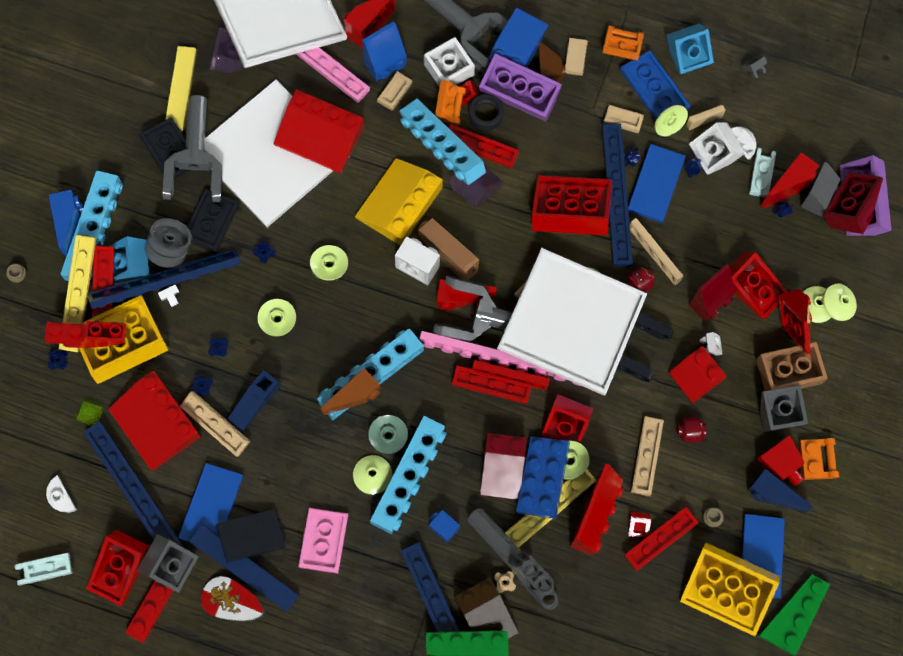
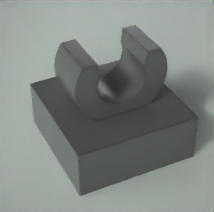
[741,56,767,78]

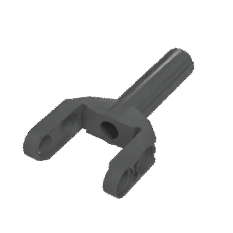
[424,0,508,75]
[163,95,222,202]
[432,276,513,342]
[467,508,559,610]

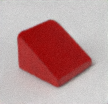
[459,80,481,105]
[628,512,651,538]

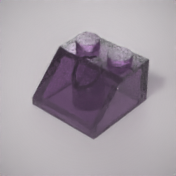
[210,27,249,74]
[448,166,503,207]

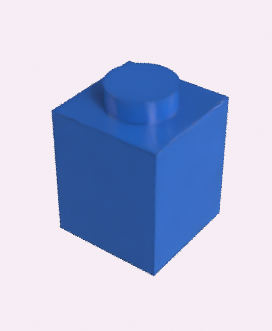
[429,510,460,543]

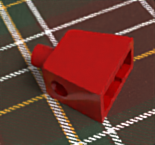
[756,436,805,486]

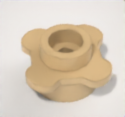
[494,571,516,593]

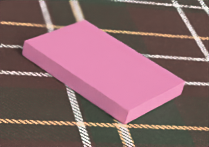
[298,508,348,574]

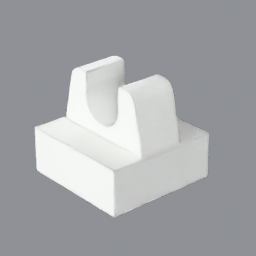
[158,285,179,307]
[700,332,722,356]

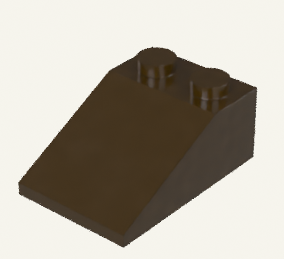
[454,577,518,639]

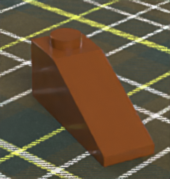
[320,369,381,415]

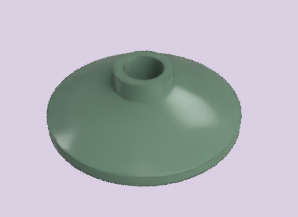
[368,415,408,454]

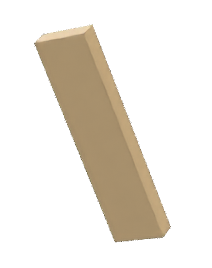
[630,218,683,285]
[179,391,251,457]
[631,416,664,496]

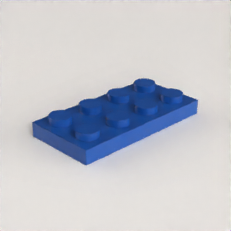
[516,437,570,519]

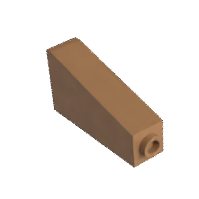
[418,218,479,280]

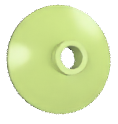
[655,105,688,136]
[310,245,348,280]
[823,284,857,321]
[803,286,831,323]
[258,299,296,336]
[564,441,589,479]
[353,455,392,494]

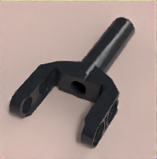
[617,314,674,382]

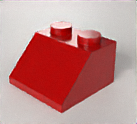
[669,346,727,404]
[541,394,594,443]

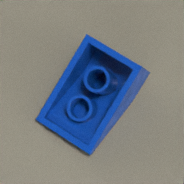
[488,8,549,68]
[362,21,407,81]
[49,190,84,257]

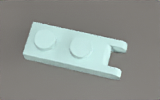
[749,148,776,198]
[15,553,73,585]

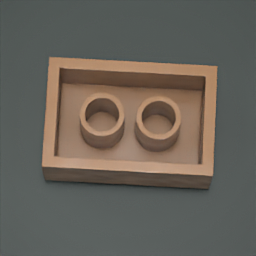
[756,342,828,391]

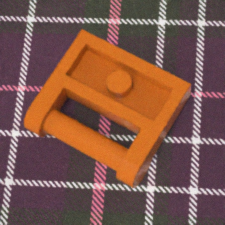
[603,25,644,61]
[435,80,466,125]
[799,438,839,480]

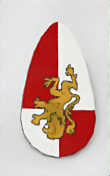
[201,576,264,621]

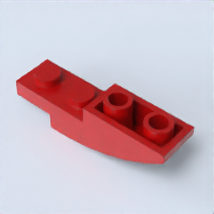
[45,321,127,348]

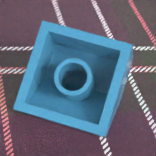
[666,23,714,74]
[109,236,149,284]

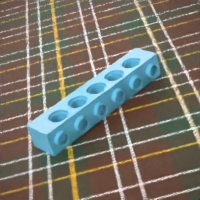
[400,99,486,185]
[61,170,123,281]
[317,328,424,421]
[370,416,447,534]

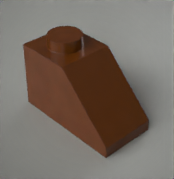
[537,42,566,83]

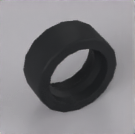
[469,94,504,131]

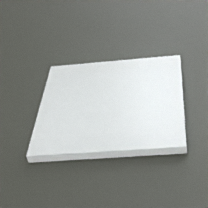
[214,0,347,68]
[204,80,333,227]
[497,248,647,396]

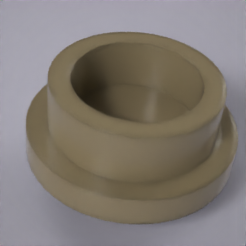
[6,264,26,283]
[703,507,724,527]

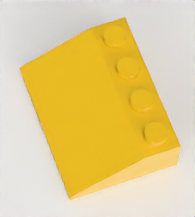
[355,158,443,246]
[79,295,168,384]
[680,543,781,636]

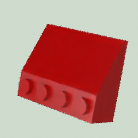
[273,90,364,174]
[532,175,612,235]
[108,371,201,471]
[570,464,624,556]

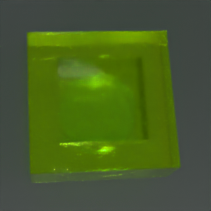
[76,401,103,426]

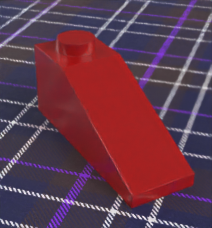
[437,279,497,310]

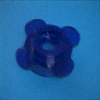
[624,148,641,167]
[685,158,702,178]
[773,203,794,218]
[253,241,276,263]
[208,337,229,357]
[48,351,68,370]
[191,375,213,396]

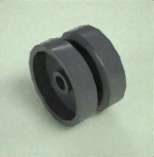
[145,218,192,268]

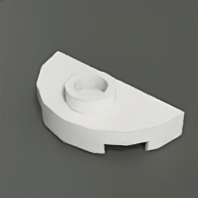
[730,127,756,159]
[46,475,76,513]

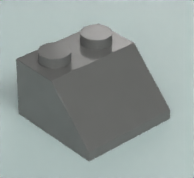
[801,162,840,216]
[760,385,808,432]
[137,534,198,593]

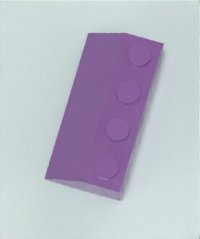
[479,54,562,122]
[840,155,892,236]

